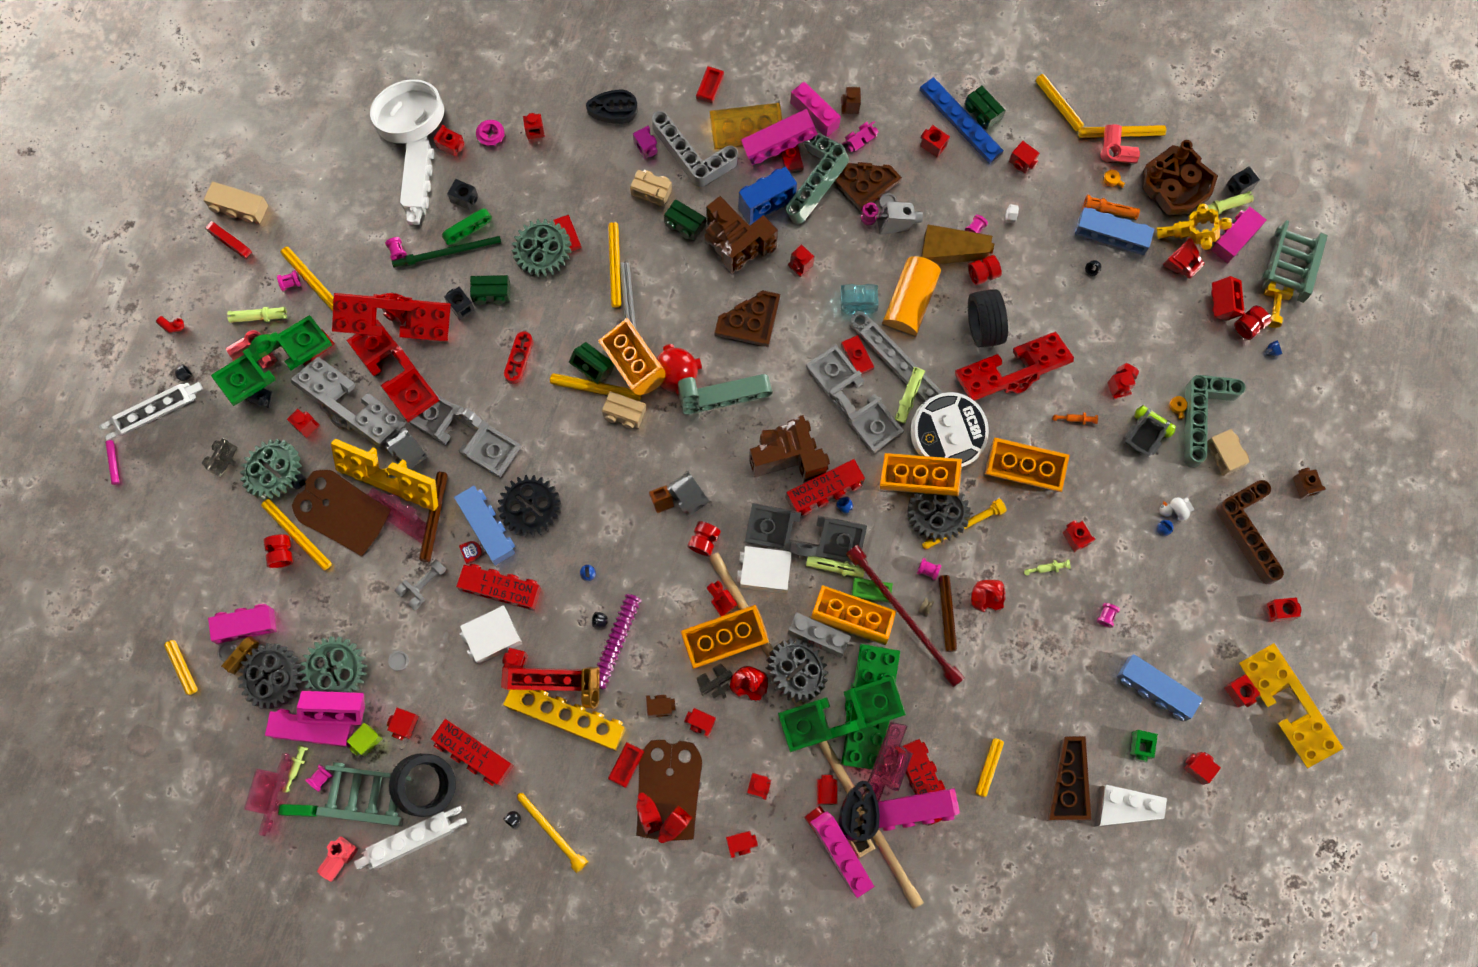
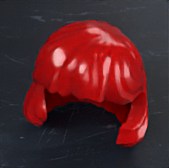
[971,580,1006,612]
[730,666,768,702]

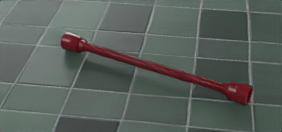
[846,544,965,687]

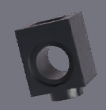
[1226,166,1260,196]
[447,179,478,210]
[444,287,475,320]

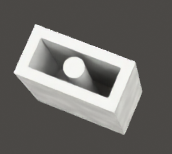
[737,546,792,594]
[459,606,522,665]

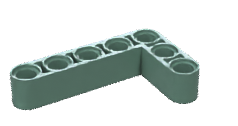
[786,132,849,224]
[678,374,773,414]
[1184,375,1246,468]

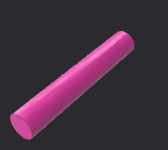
[105,440,120,485]

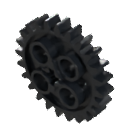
[498,475,561,537]

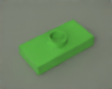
[851,577,893,604]

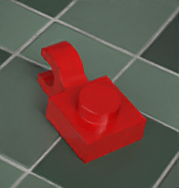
[707,580,738,616]

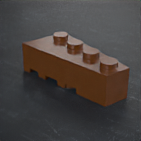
[1047,736,1091,821]

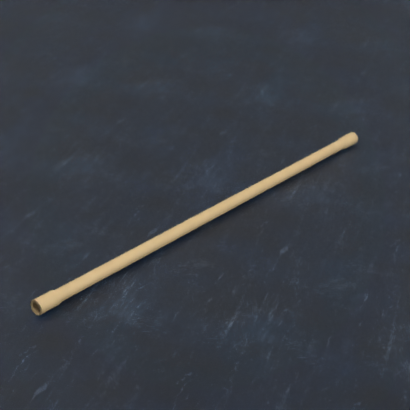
[708,553,924,909]

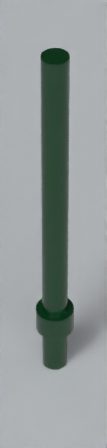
[392,236,502,268]

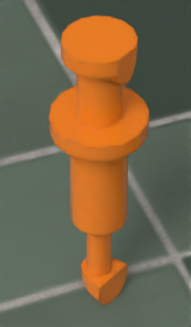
[1052,412,1098,425]

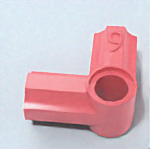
[1100,124,1140,164]
[226,330,277,369]
[317,836,358,882]

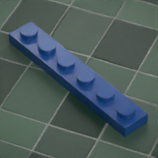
[920,77,1004,164]

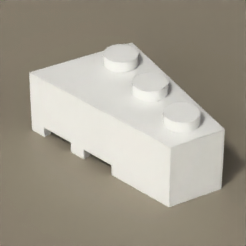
[1094,785,1167,827]

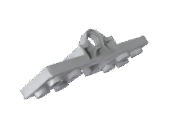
[806,345,904,454]
[291,357,405,448]
[404,394,521,477]

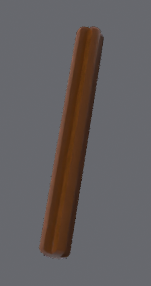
[419,471,448,562]

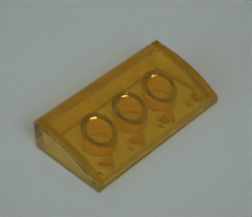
[709,103,782,150]

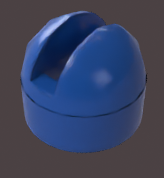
[1267,340,1283,356]
[836,497,853,513]
[1157,520,1174,536]
[580,565,596,581]

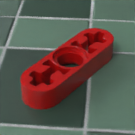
[205,221,252,259]
[504,331,533,384]

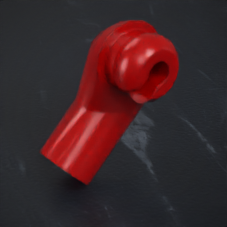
[156,316,184,333]

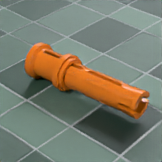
[1083,194,1140,220]

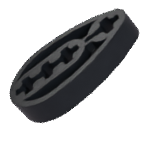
[586,89,638,124]
[839,781,880,843]

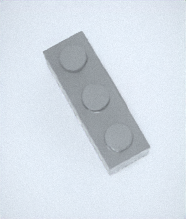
[787,612,851,658]

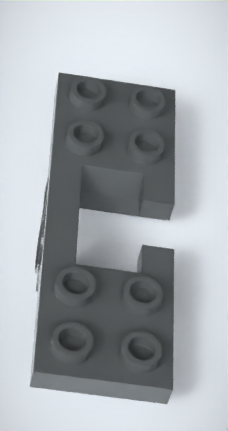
[745,503,867,562]

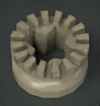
[918,598,934,617]

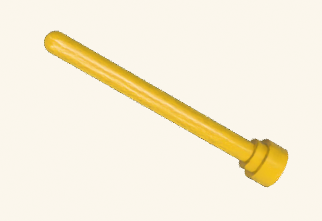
[922,498,1007,549]
[517,793,589,873]

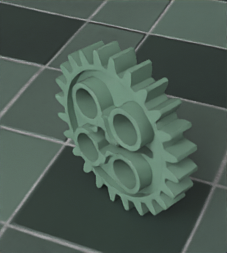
[512,219,572,277]
[240,439,302,500]
[300,636,367,693]

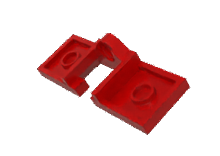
[332,293,451,341]
[346,319,440,422]
[955,331,1074,401]

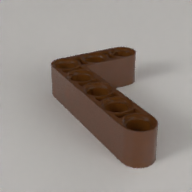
[1216,480,1284,585]

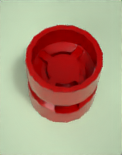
[968,255,1002,286]
[1234,305,1271,340]
[687,521,721,557]
[263,534,293,568]

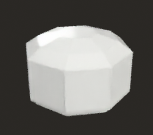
[1005,204,1019,223]

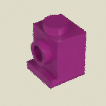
[633,126,658,159]

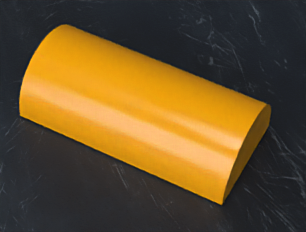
[882,256,941,336]
[598,318,665,395]
[985,437,1070,492]
[880,453,962,496]
[811,585,896,646]
[680,605,769,669]

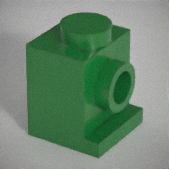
[1130,730,1158,762]

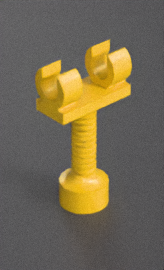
[1264,281,1294,328]

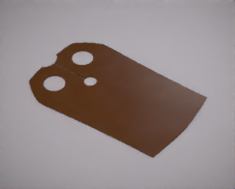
[292,470,391,556]
[636,740,702,841]

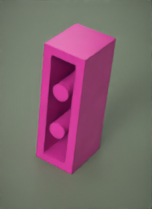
[790,82,841,137]
[1211,206,1267,264]
[208,604,277,644]
[297,691,365,725]

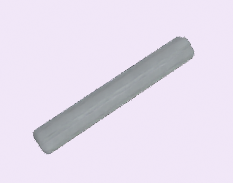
[620,262,636,329]

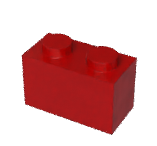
[1211,276,1245,321]

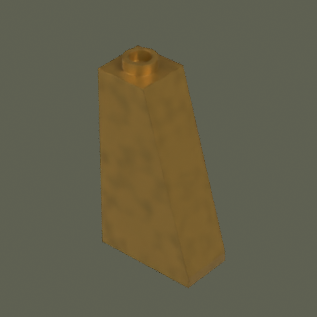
[921,224,995,264]

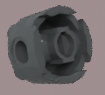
[383,427,428,470]
[667,471,710,516]

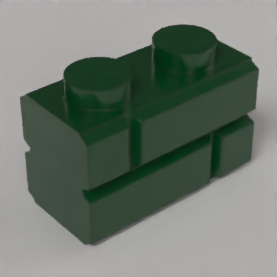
[964,85,1006,129]
[664,200,706,240]
[470,275,510,305]
[569,342,614,384]

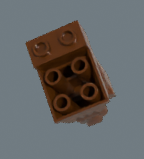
[705,196,778,274]
[749,415,830,483]

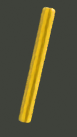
[1078,125,1166,138]
[608,222,621,308]
[280,246,334,311]
[550,373,642,401]
[261,499,332,571]

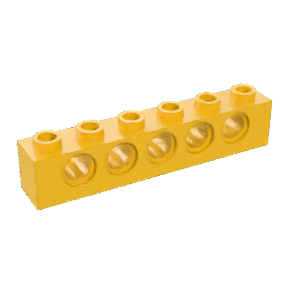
[503,690,626,752]

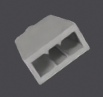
[877,202,923,234]

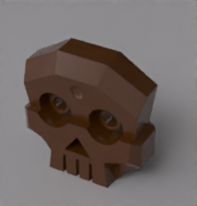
[1143,140,1218,215]

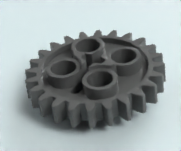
[907,493,971,543]
[765,638,828,703]
[238,643,302,709]

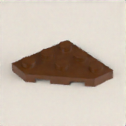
[834,162,902,211]
[714,290,781,347]

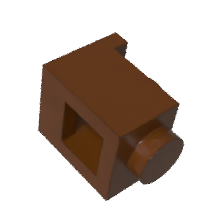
[841,87,861,114]
[1293,467,1326,499]
[646,695,676,718]

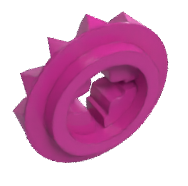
[476,120,505,147]

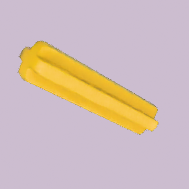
[164,640,198,695]
[975,738,1004,797]

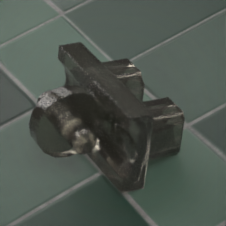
[202,438,238,478]
[696,663,733,699]

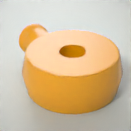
[1103,170,1125,188]
[1169,396,1187,419]

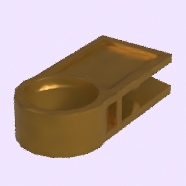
[221,636,259,675]
[581,666,599,709]

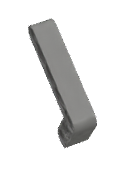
[652,111,738,187]

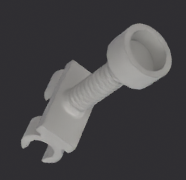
[394,559,447,610]

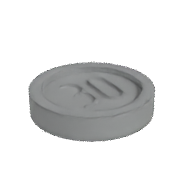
[879,193,897,209]
[217,642,237,662]
[388,651,409,671]

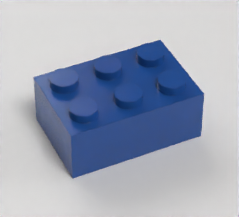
[738,166,797,226]

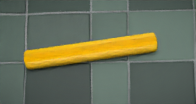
[1036,74,1084,131]

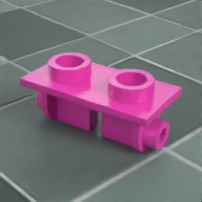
[842,121,879,153]

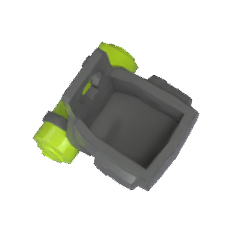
[1125,405,1176,457]

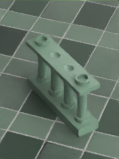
[1262,220,1328,303]
[316,762,411,827]

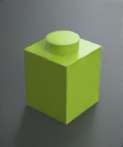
[347,723,383,757]

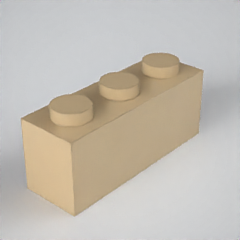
[204,181,268,224]

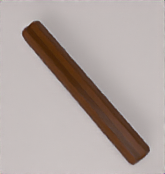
[939,575,957,652]

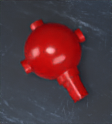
[656,344,702,396]

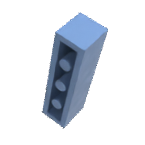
[1075,207,1154,255]
[454,486,516,566]
[1117,654,1203,721]

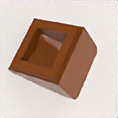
[649,485,674,513]

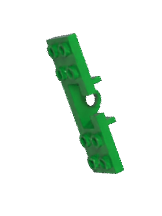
[211,315,332,406]
[841,644,900,771]
[778,676,906,752]

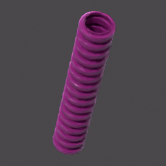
[597,594,642,689]

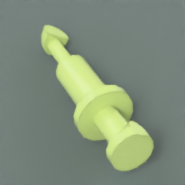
[1024,559,1071,575]
[282,745,308,793]

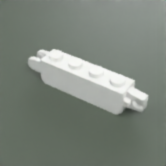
[400,136,434,225]
[99,382,204,441]
[354,806,467,870]

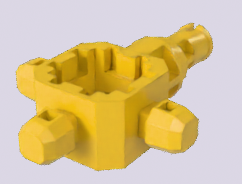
[1157,204,1232,250]

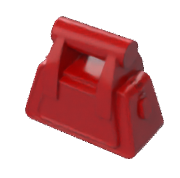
[1163,238,1205,279]
[636,793,662,835]
[658,805,692,843]

